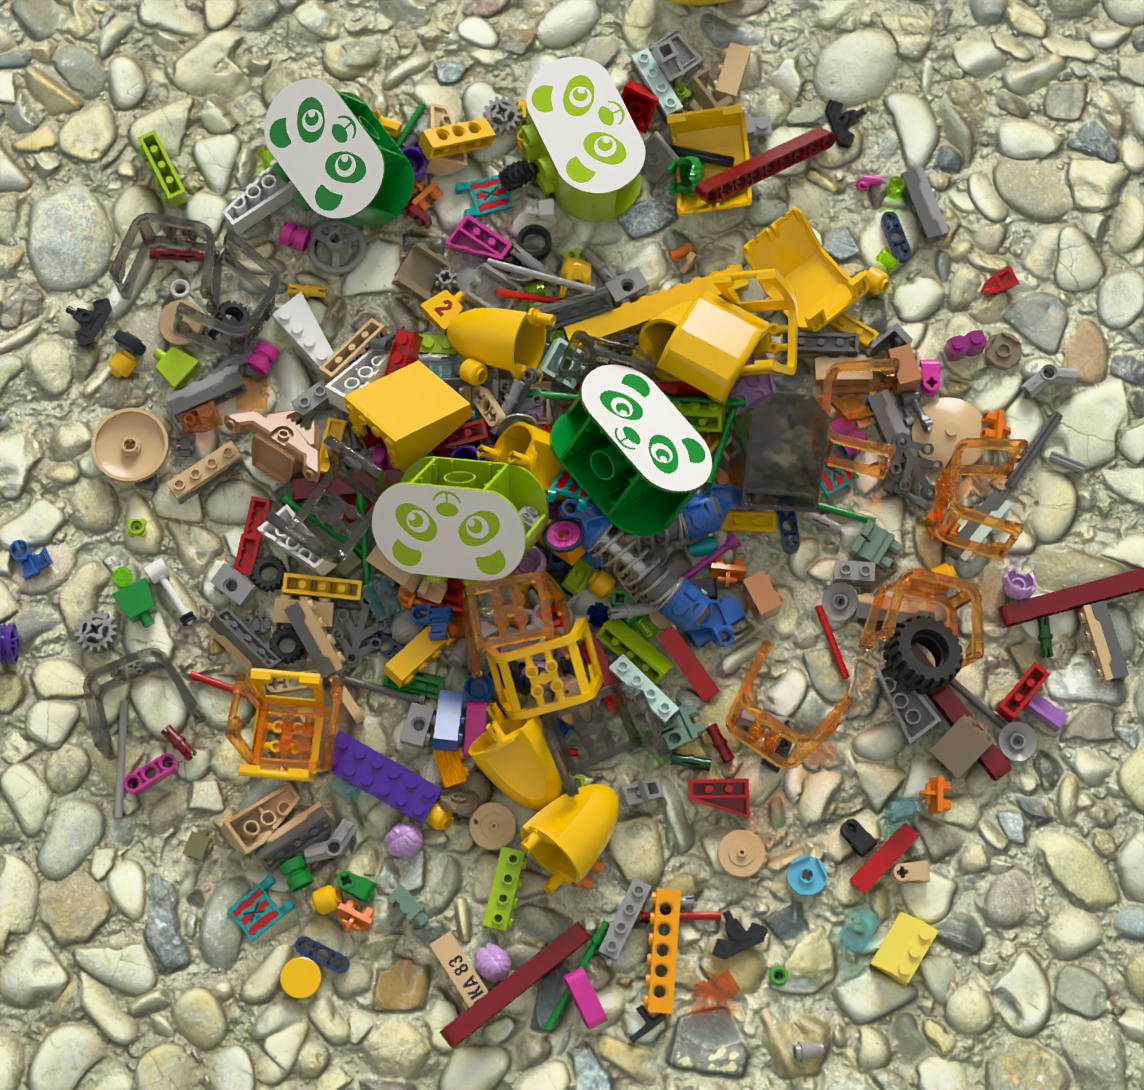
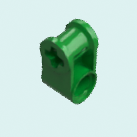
[610,589,645,627]
[337,871,377,903]

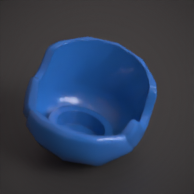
[463,672,495,702]

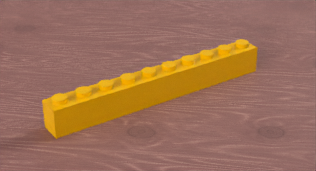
[564,264,749,350]

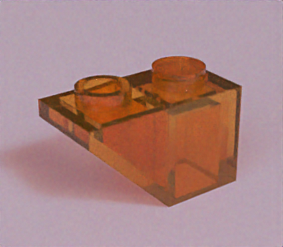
[178,401,223,434]
[692,969,741,1003]

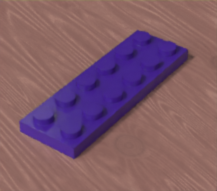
[319,730,443,825]

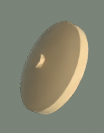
[911,398,987,472]
[91,408,169,483]

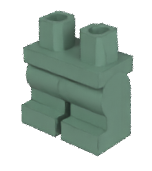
[849,519,902,571]
[652,704,706,754]
[386,884,430,929]

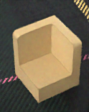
[417,576,448,605]

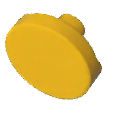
[280,957,322,999]

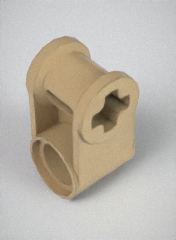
[890,861,930,884]

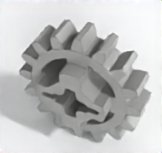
[483,95,523,136]
[74,610,118,653]

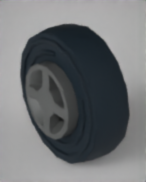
[113,330,147,356]

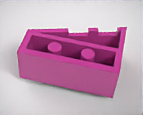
[445,214,515,262]

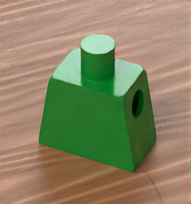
[112,577,157,628]

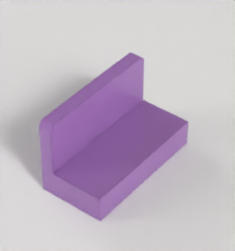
[1024,693,1068,733]

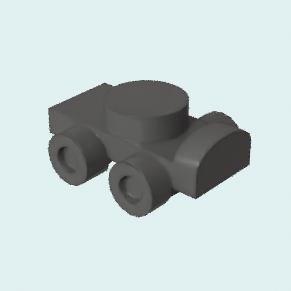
[175,430,196,457]
[242,613,271,635]

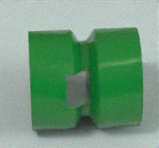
[279,855,314,893]

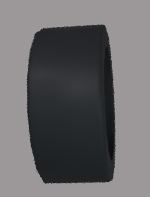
[516,224,552,261]

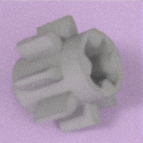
[435,268,457,292]

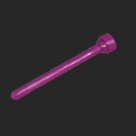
[679,533,741,579]

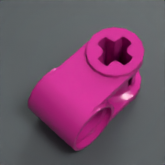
[919,360,940,397]

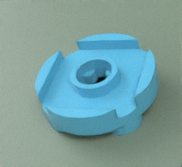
[786,855,827,896]

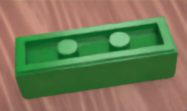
[383,671,445,700]

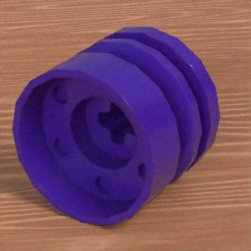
[0,623,20,665]

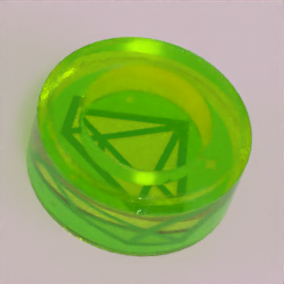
[113,567,133,588]

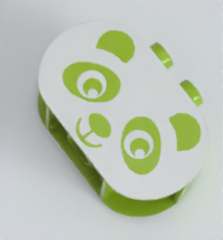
[521,57,645,222]
[372,456,549,587]

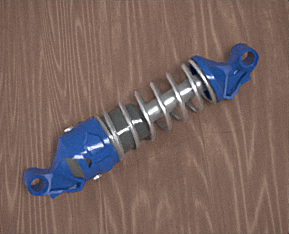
[549,483,755,570]
[558,499,735,647]

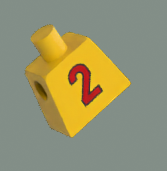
[420,290,467,335]

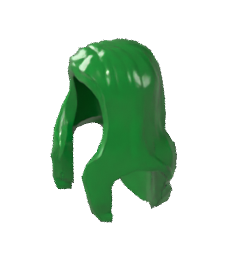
[668,156,705,197]

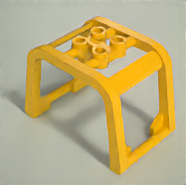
[713,268,798,379]
[483,617,604,720]
[239,668,325,782]

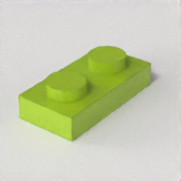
[419,334,457,356]
[561,559,595,595]

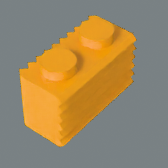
[433,747,470,789]

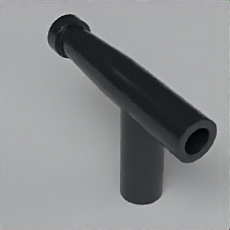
[629,1005,666,1044]

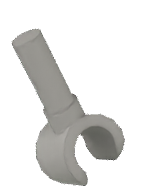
[903,403,915,428]

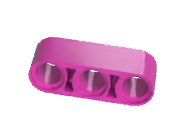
[464,701,487,758]
[124,753,179,795]
[563,967,607,1030]

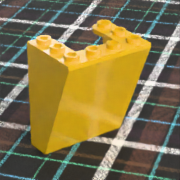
[344,360,473,473]

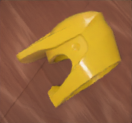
[559,256,591,298]

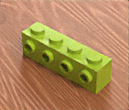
[138,130,189,208]
[672,401,725,432]
[595,618,674,686]
[482,847,528,933]

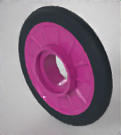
[542,518,584,553]

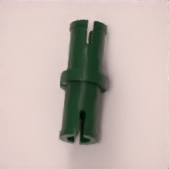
[1037,617,1054,658]
[670,752,712,772]

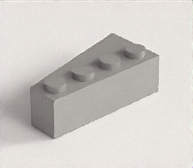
[875,661,941,746]

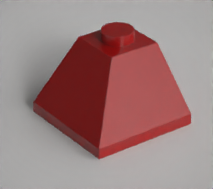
[621,80,659,134]

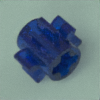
[586,602,611,627]

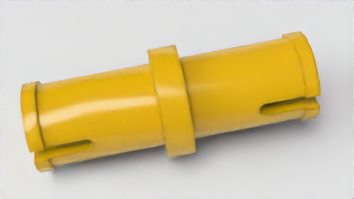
[288,283,327,298]

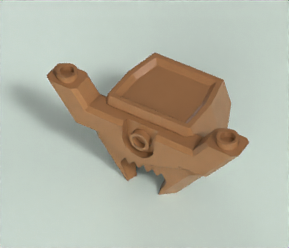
[224,410,320,487]

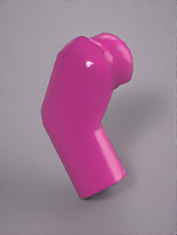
[856,175,882,192]

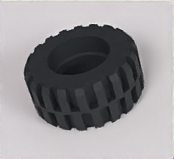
[883,615,963,695]

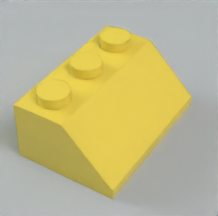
[870,912,938,985]

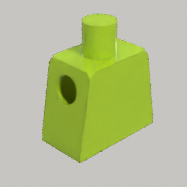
[153,347,201,391]

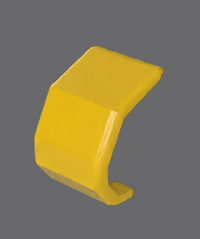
[667,104,752,216]
[742,206,869,332]
[656,291,771,406]

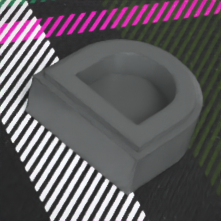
[135,474,158,492]

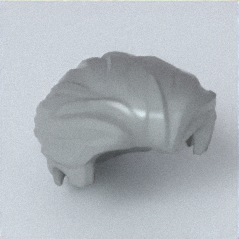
[391,609,425,646]

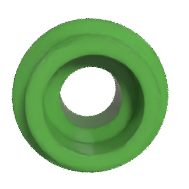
[768,966,789,986]

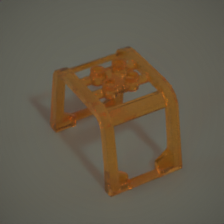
[814,358,900,479]
[933,438,1028,561]
[858,568,984,669]
[462,572,572,678]
[726,640,854,770]
[225,672,344,772]

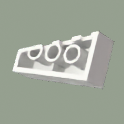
[223,159,297,236]
[272,292,334,373]
[325,349,391,414]
[257,505,337,577]

